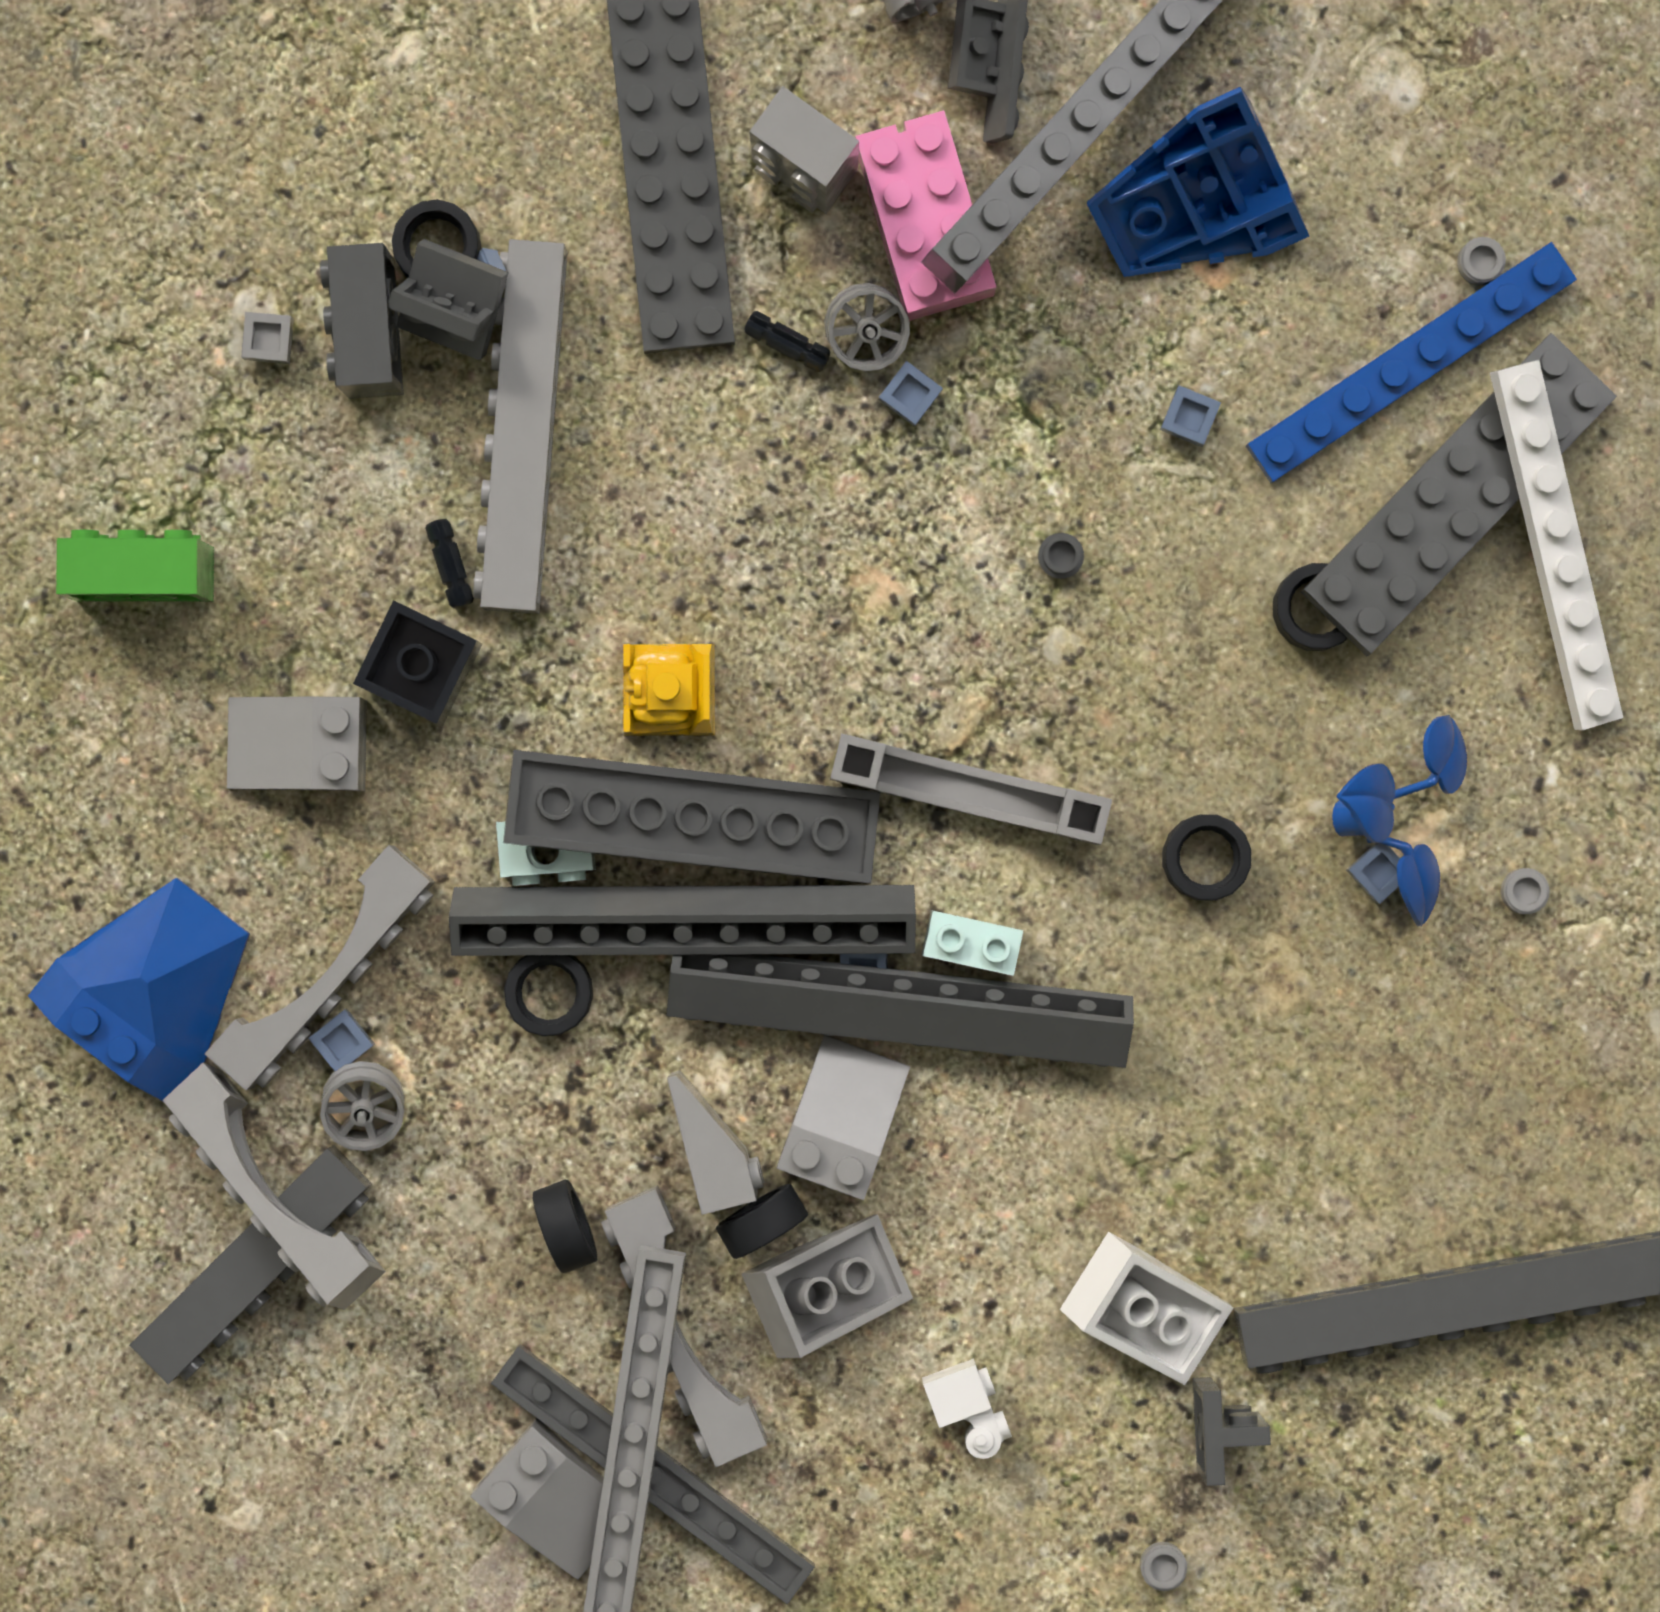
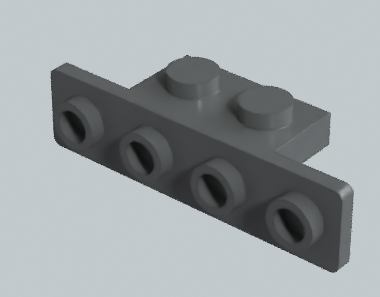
[948,0,1029,144]

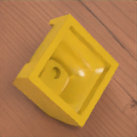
[623,644,715,736]

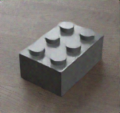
[320,243,404,399]

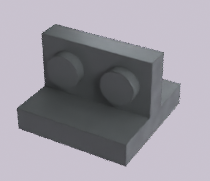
[388,239,509,360]
[1192,1377,1271,1486]

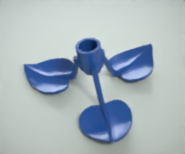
[1332,715,1467,927]

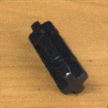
[744,311,831,372]
[425,519,474,608]

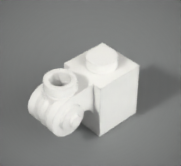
[922,1359,1012,1459]

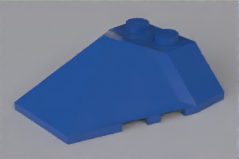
[1087,86,1310,277]
[28,878,250,1102]

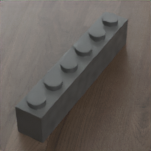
[129,1145,372,1385]

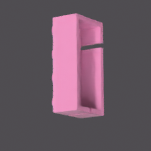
[855,110,996,321]

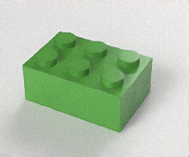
[56,530,214,602]

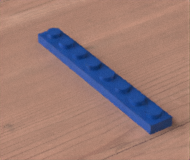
[1246,242,1577,483]

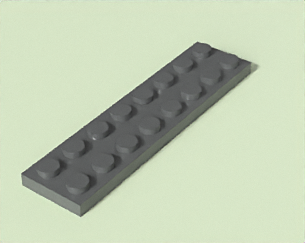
[607,0,735,354]
[1300,333,1617,657]
[503,750,880,884]

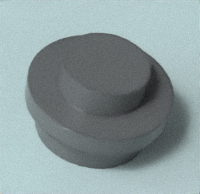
[1038,533,1084,579]

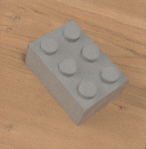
[749,86,859,214]

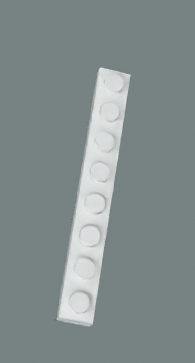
[1490,360,1623,730]

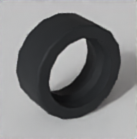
[392,199,482,278]
[1273,563,1348,651]
[1162,814,1251,901]
[504,955,593,1037]
[532,1179,597,1273]
[716,1184,808,1259]

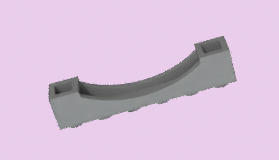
[830,733,1112,845]
[205,845,435,1090]
[163,1062,386,1310]
[601,1185,768,1467]

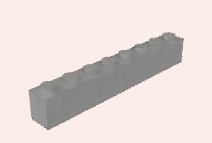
[473,239,568,614]

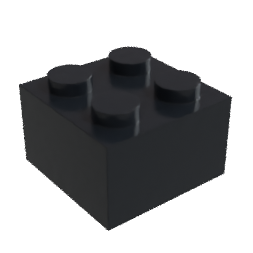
[353,600,482,726]

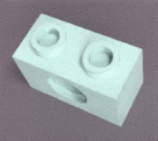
[496,822,596,886]
[921,910,1023,976]

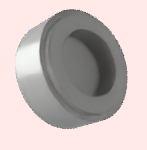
[1457,237,1506,285]
[1501,868,1550,914]
[1140,1542,1187,1591]

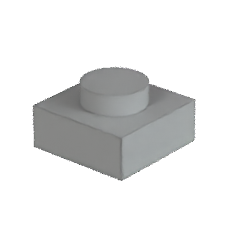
[241,312,294,364]

